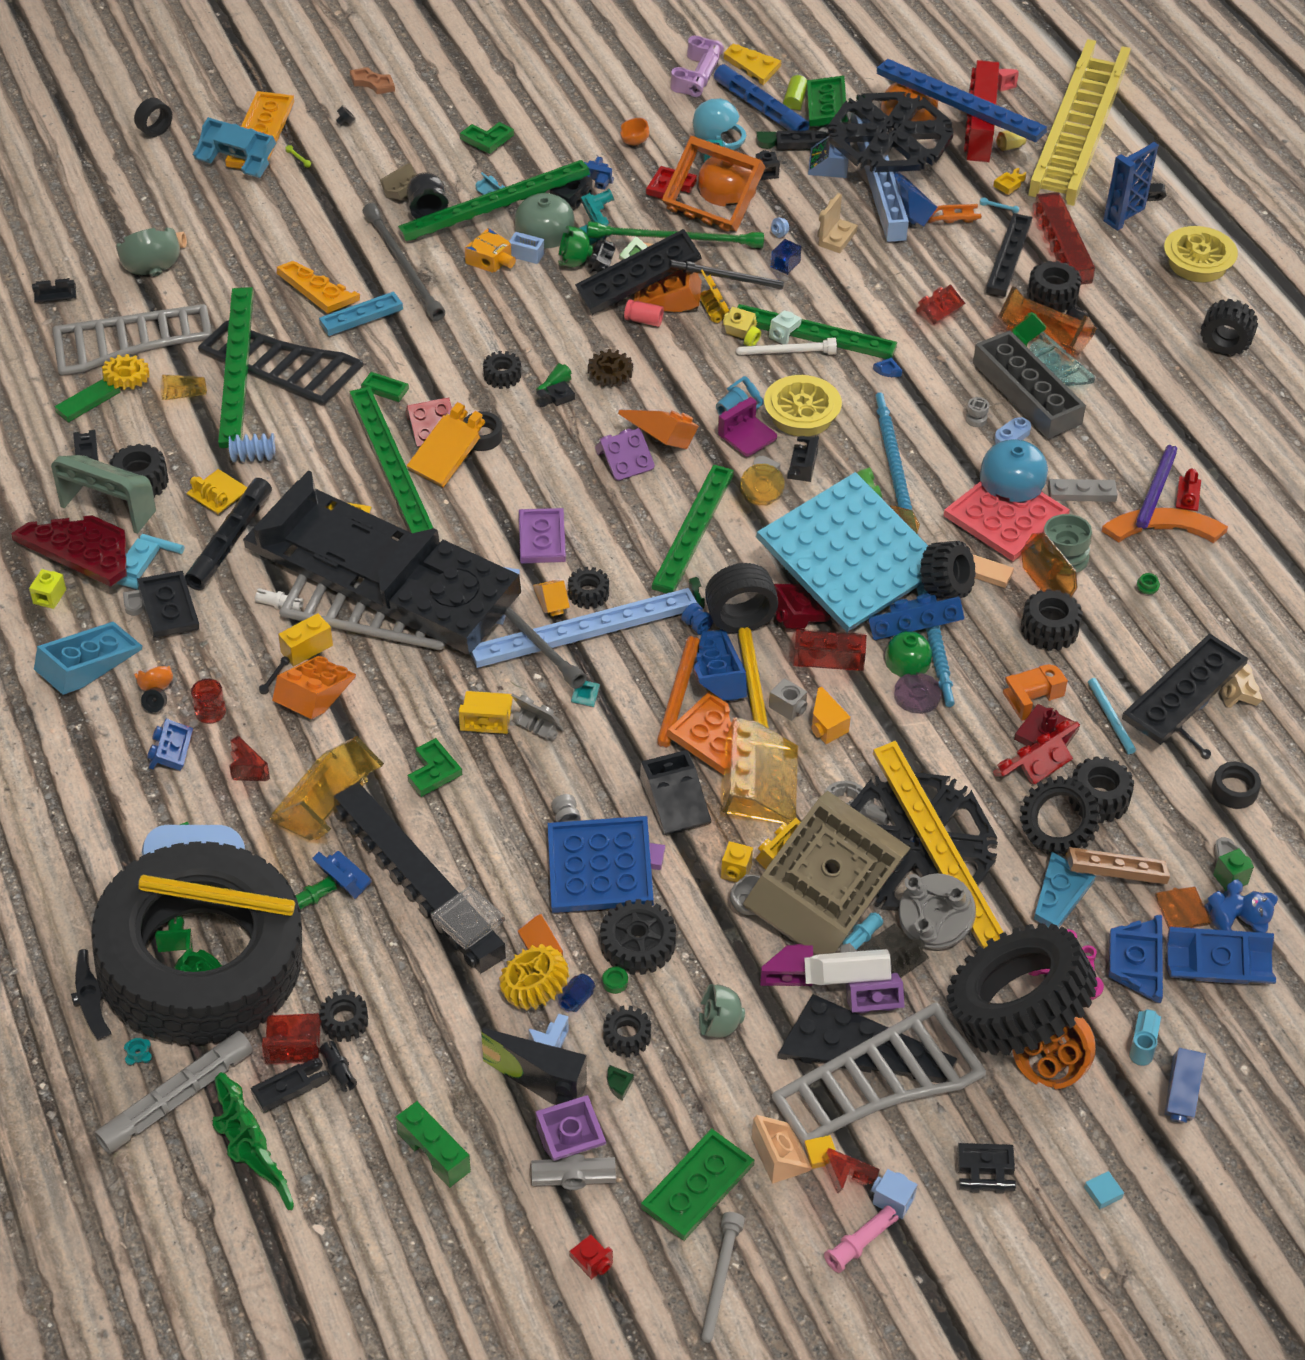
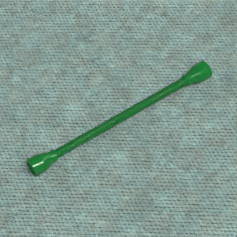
[587,222,764,248]

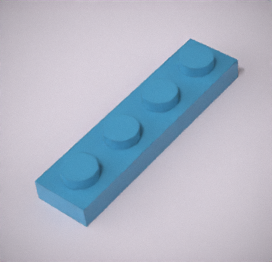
[319,291,403,336]

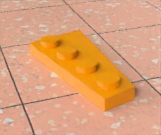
[276,261,360,313]

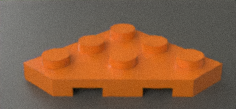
[666,691,740,775]

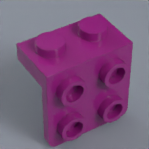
[718,397,777,457]

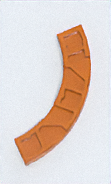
[1101,508,1228,543]

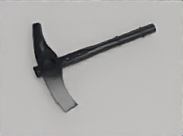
[71,949,112,1040]

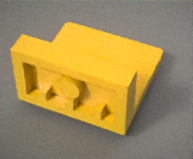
[459,691,513,734]

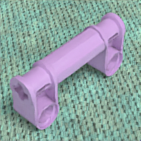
[670,35,724,97]

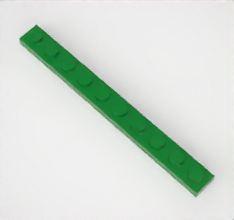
[398,159,590,241]
[218,287,254,448]
[349,386,434,533]

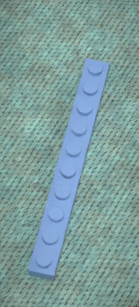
[471,588,697,668]

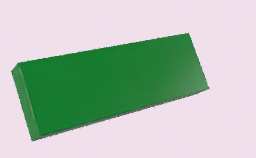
[54,379,121,423]

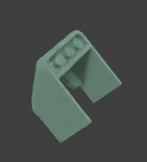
[51,455,156,534]

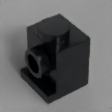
[756,150,780,180]

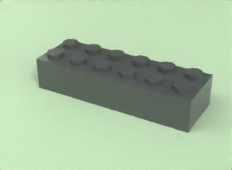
[973,330,1086,439]

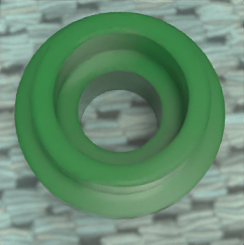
[1136,573,1160,594]

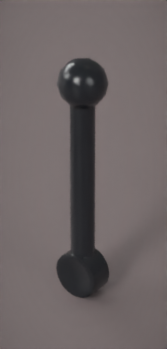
[259,656,290,695]
[1176,726,1211,759]

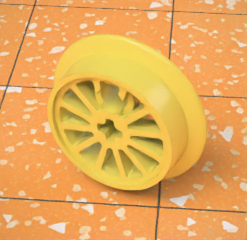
[1164,226,1238,282]
[764,375,842,436]

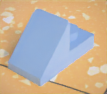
[528,1013,569,1048]

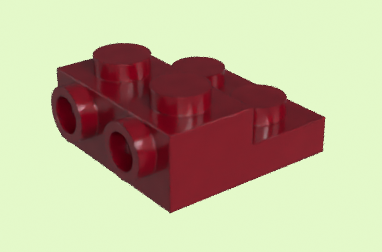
[774,584,831,629]

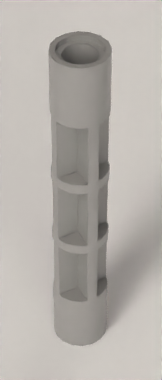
[94,1031,253,1155]

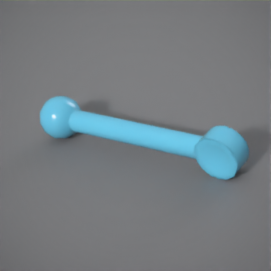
[980,198,1019,213]

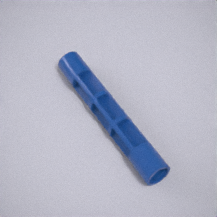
[714,64,810,131]

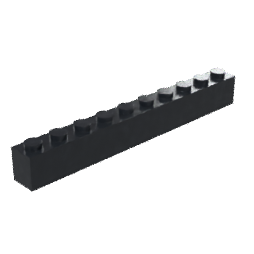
[333,782,506,974]

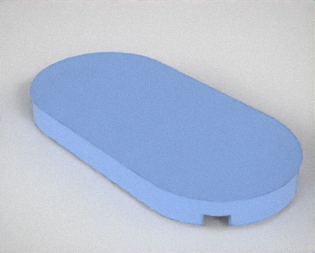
[142,825,245,855]

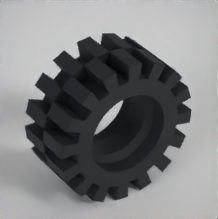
[483,351,522,389]
[568,567,609,609]
[319,990,369,1042]
[603,1005,651,1057]

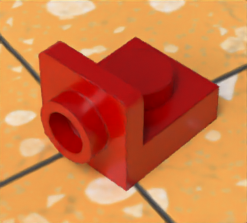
[569,1234,613,1280]

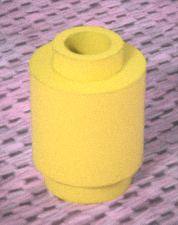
[996,130,1026,151]

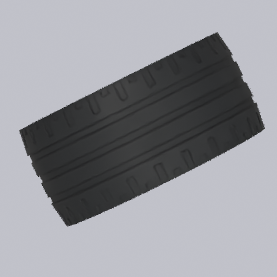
[705,563,778,633]

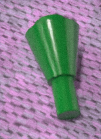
[536,363,572,391]

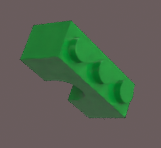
[395,1101,471,1188]

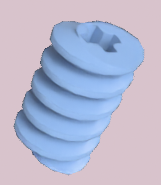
[229,433,275,462]

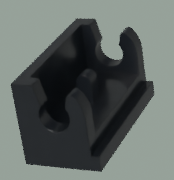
[787,436,819,482]

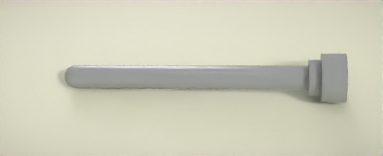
[701,1212,745,1343]

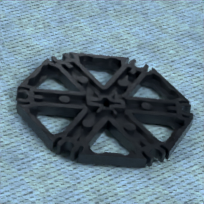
[828,92,954,173]
[850,772,998,911]

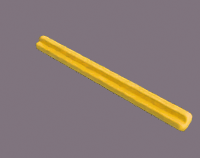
[738,627,769,740]
[138,875,295,916]

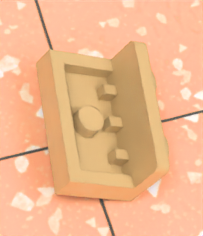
[1220,664,1263,708]

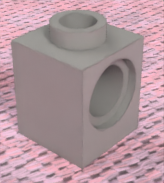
[769,678,808,721]

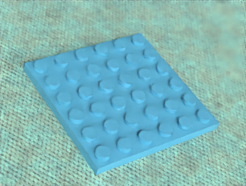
[756,472,928,632]

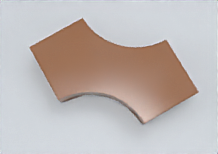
[350,67,395,94]

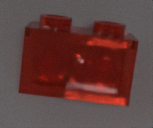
[915,284,966,325]

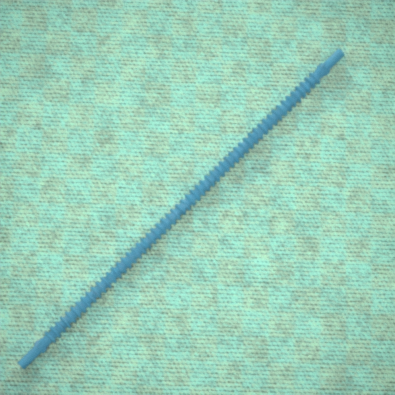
[875,392,955,707]

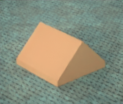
[752,1115,812,1184]

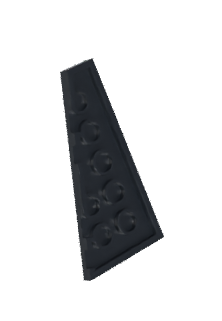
[778,994,958,1083]

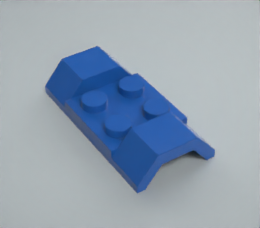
[1166,927,1276,984]

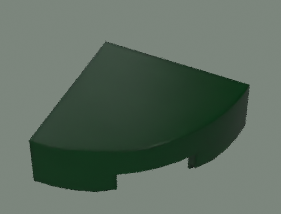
[689,577,705,608]
[607,1065,634,1101]

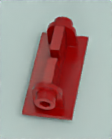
[1176,468,1201,511]

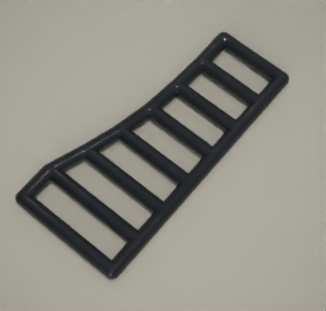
[198,320,364,405]

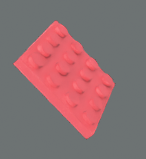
[943,481,1070,561]

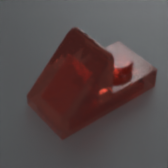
[229,735,270,781]
[822,1147,880,1194]

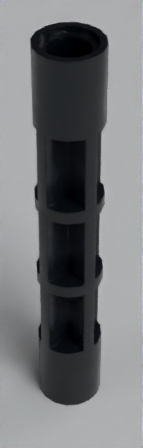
[185,478,272,590]

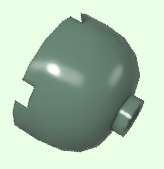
[699,984,745,1038]

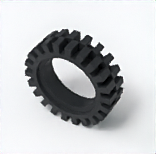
[1020,776,1101,856]

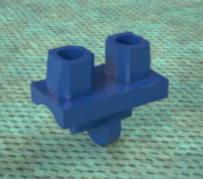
[584,156,614,190]

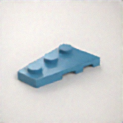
[1034,852,1096,928]

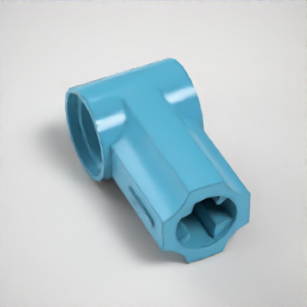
[1129,1009,1161,1066]

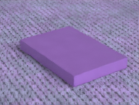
[519,508,566,563]

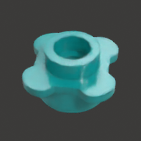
[124,1038,152,1065]

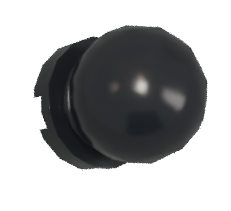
[407,172,449,219]

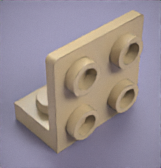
[817,193,858,253]

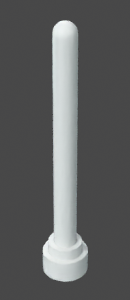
[736,338,837,355]

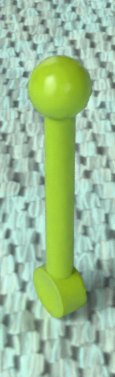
[285,145,311,168]

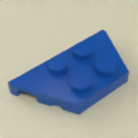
[1109,915,1163,1003]

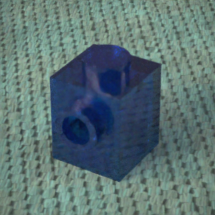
[771,239,802,275]

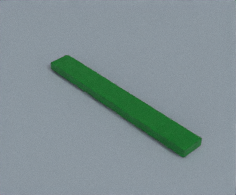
[737,304,897,359]
[652,464,734,594]

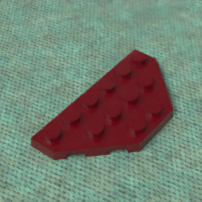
[11,515,127,587]

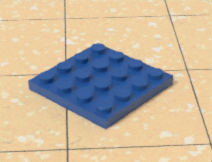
[548,816,654,913]

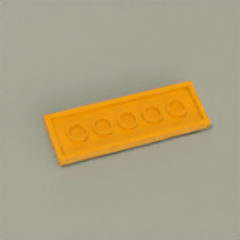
[225,91,295,169]

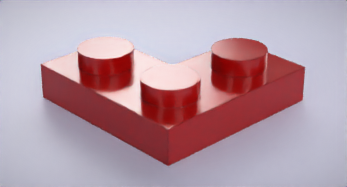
[646,166,697,199]

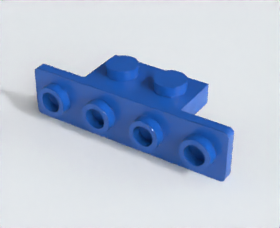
[869,594,965,640]

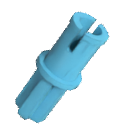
[843,912,883,950]

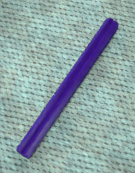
[1136,445,1178,529]

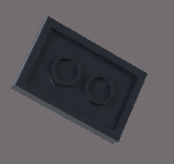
[137,570,199,638]

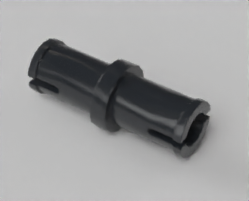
[319,1041,357,1092]

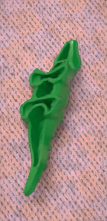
[212,1072,294,1211]

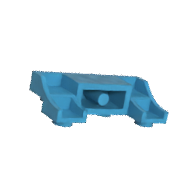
[193,117,276,178]

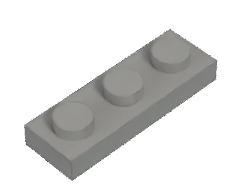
[1048,479,1118,502]

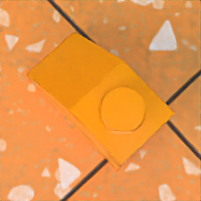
[533,580,570,616]
[811,686,851,744]

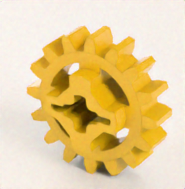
[102,354,150,390]

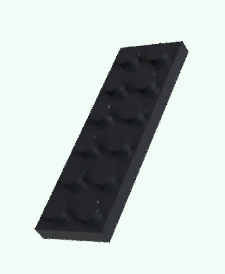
[575,229,702,315]
[1122,633,1248,745]

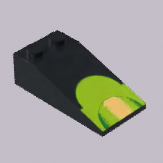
[481,1028,587,1105]

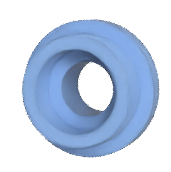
[771,217,789,238]

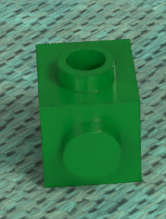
[1213,848,1254,891]

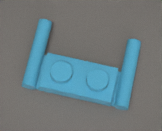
[116,534,185,590]

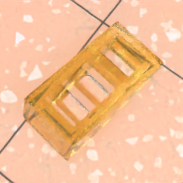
[160,374,207,400]

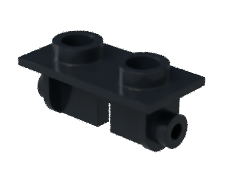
[589,236,616,273]
[32,278,76,302]

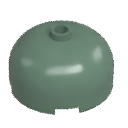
[515,193,575,248]
[116,227,180,276]

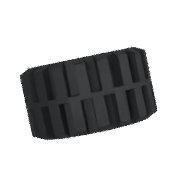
[1027,261,1082,313]
[1200,299,1258,356]
[109,444,169,498]
[920,541,976,600]
[1021,589,1083,651]
[1068,756,1134,823]

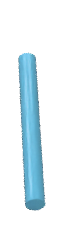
[1088,678,1136,754]

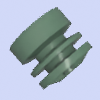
[1041,514,1092,574]

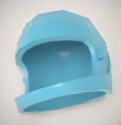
[692,98,746,150]

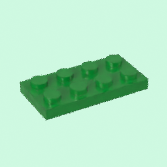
[807,75,848,127]
[641,1128,755,1241]

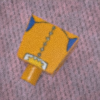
[465,228,516,273]

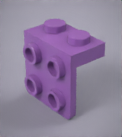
[595,428,655,481]

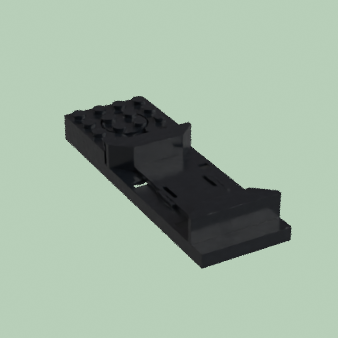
[243,470,521,655]

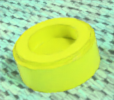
[743,326,761,346]

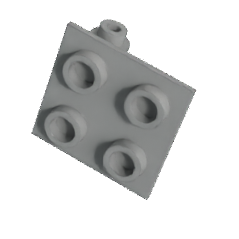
[511,693,564,740]

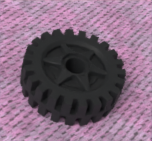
[600,899,676,975]

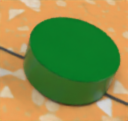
[602,967,628,994]

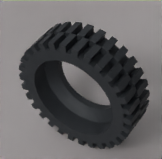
[946,923,1097,1056]

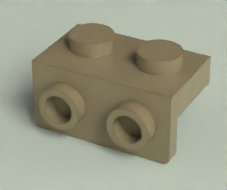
[380,163,417,200]

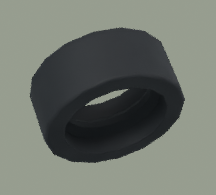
[134,97,173,137]
[463,411,502,451]
[1211,761,1261,809]

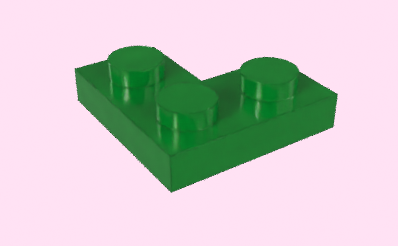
[460,122,514,154]
[407,738,463,797]

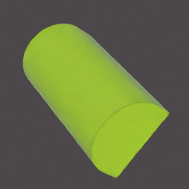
[783,75,808,110]

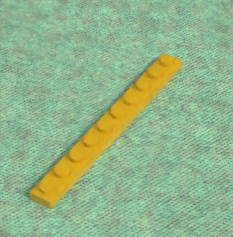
[873,740,1003,949]

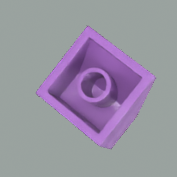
[536,1095,606,1161]

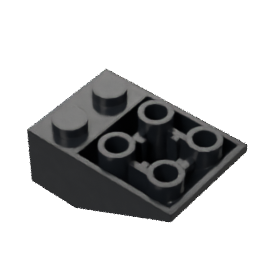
[640,750,711,836]

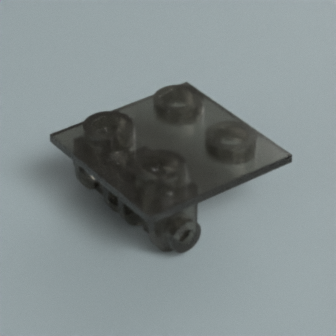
[857,923,929,978]

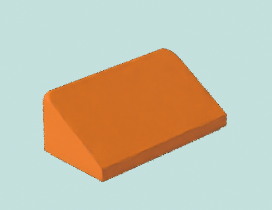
[518,914,563,956]

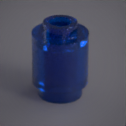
[558,973,595,1012]

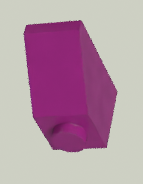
[760,944,813,986]

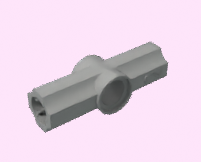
[531,1153,616,1190]

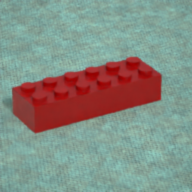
[964,60,1000,163]

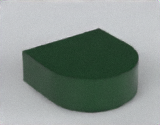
[756,131,776,149]

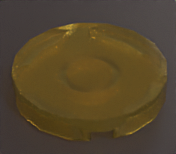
[741,464,785,505]

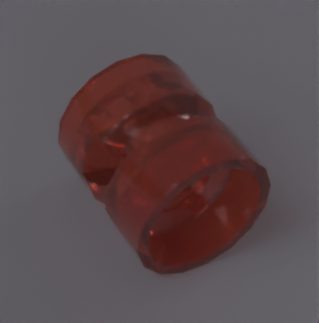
[191,678,226,724]

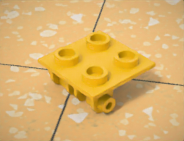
[700,269,730,323]
[186,469,247,514]

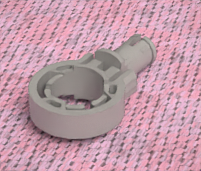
[825,781,890,825]

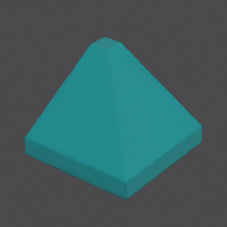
[571,681,600,707]

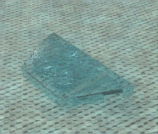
[1030,332,1095,386]

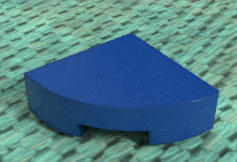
[873,358,902,377]

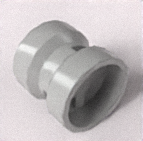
[966,397,989,427]
[551,794,581,822]

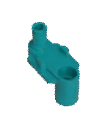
[580,189,614,245]

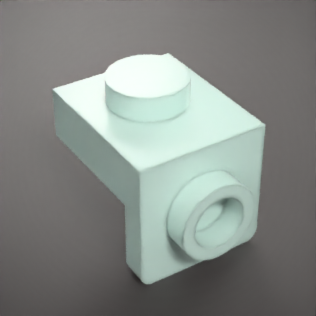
[769,310,802,345]

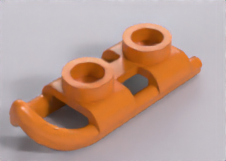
[928,204,982,224]

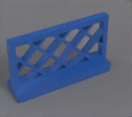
[1103,142,1158,231]

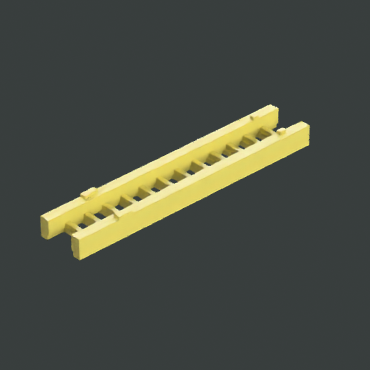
[1028,39,1131,206]

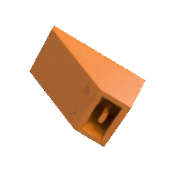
[272,656,356,719]

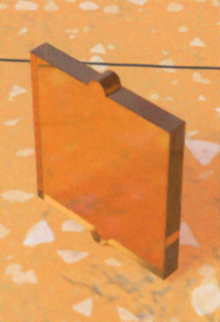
[1155,886,1210,929]

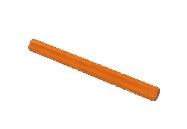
[657,636,700,747]

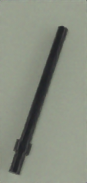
[668,260,784,289]

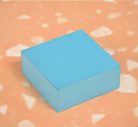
[1084,1171,1124,1210]

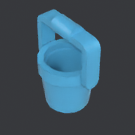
[716,376,764,415]

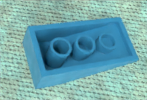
[34,621,143,695]

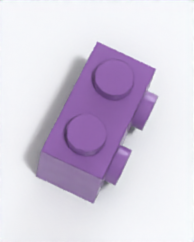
[846,973,904,1013]

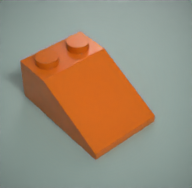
[634,270,702,312]
[618,410,699,449]

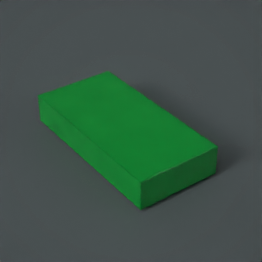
[361,372,409,402]

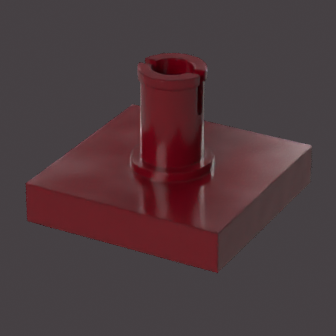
[1014,704,1080,747]

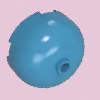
[980,439,1048,502]

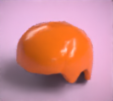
[620,118,649,146]
[134,666,173,691]

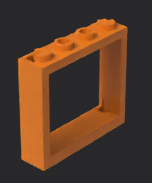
[662,136,765,232]

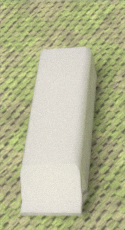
[804,949,891,985]

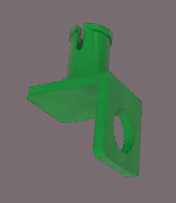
[1012,313,1046,346]
[155,916,193,952]

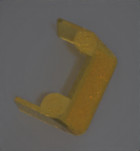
[270,736,384,840]

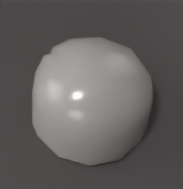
[730,874,760,915]

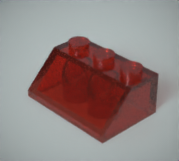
[793,628,866,671]

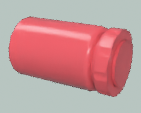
[624,299,664,327]

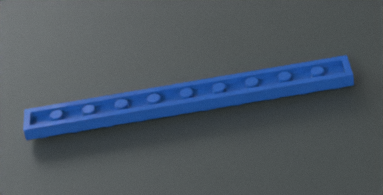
[877,59,1047,143]

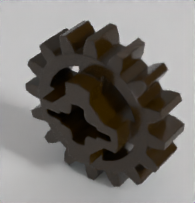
[588,349,633,388]

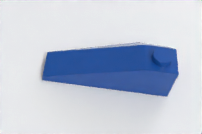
[893,172,938,227]
[694,629,747,701]

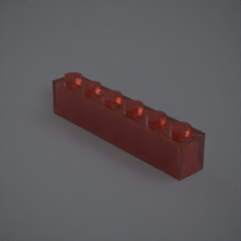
[1032,192,1095,285]

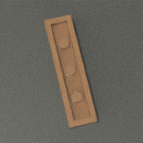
[1066,847,1170,884]

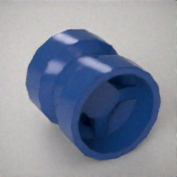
[681,603,713,635]

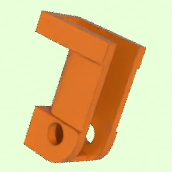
[1003,664,1068,721]

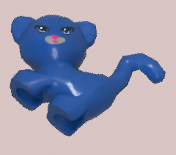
[1204,879,1278,933]

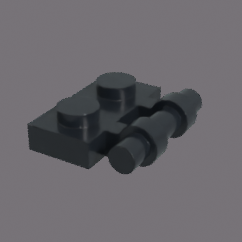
[957,1143,1016,1194]

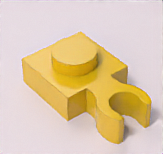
[993,168,1027,195]

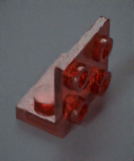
[262,1013,321,1064]

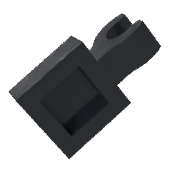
[536,381,575,407]

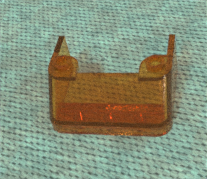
[998,286,1097,357]

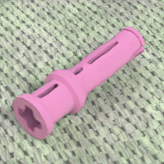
[824,1205,898,1273]

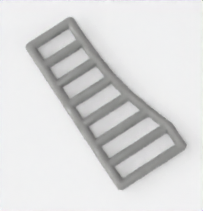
[52,304,212,376]
[279,574,445,650]
[772,1003,986,1146]

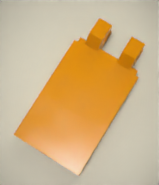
[407,402,485,488]

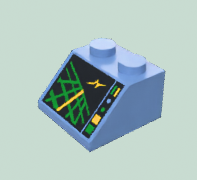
[808,136,850,178]

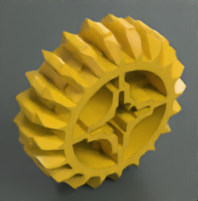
[499,944,570,1011]

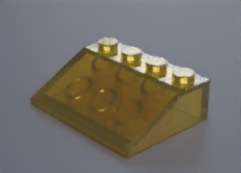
[723,718,798,824]

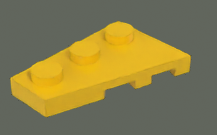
[724,43,781,85]

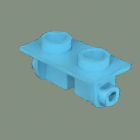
[475,172,512,204]

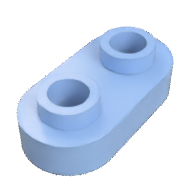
[994,417,1031,444]

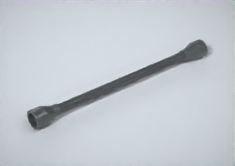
[362,203,446,321]
[504,607,586,689]

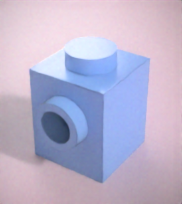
[871,1169,918,1219]

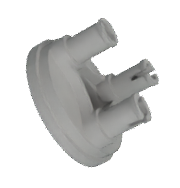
[898,874,976,950]

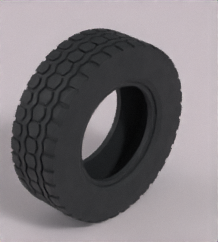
[91,841,302,1045]

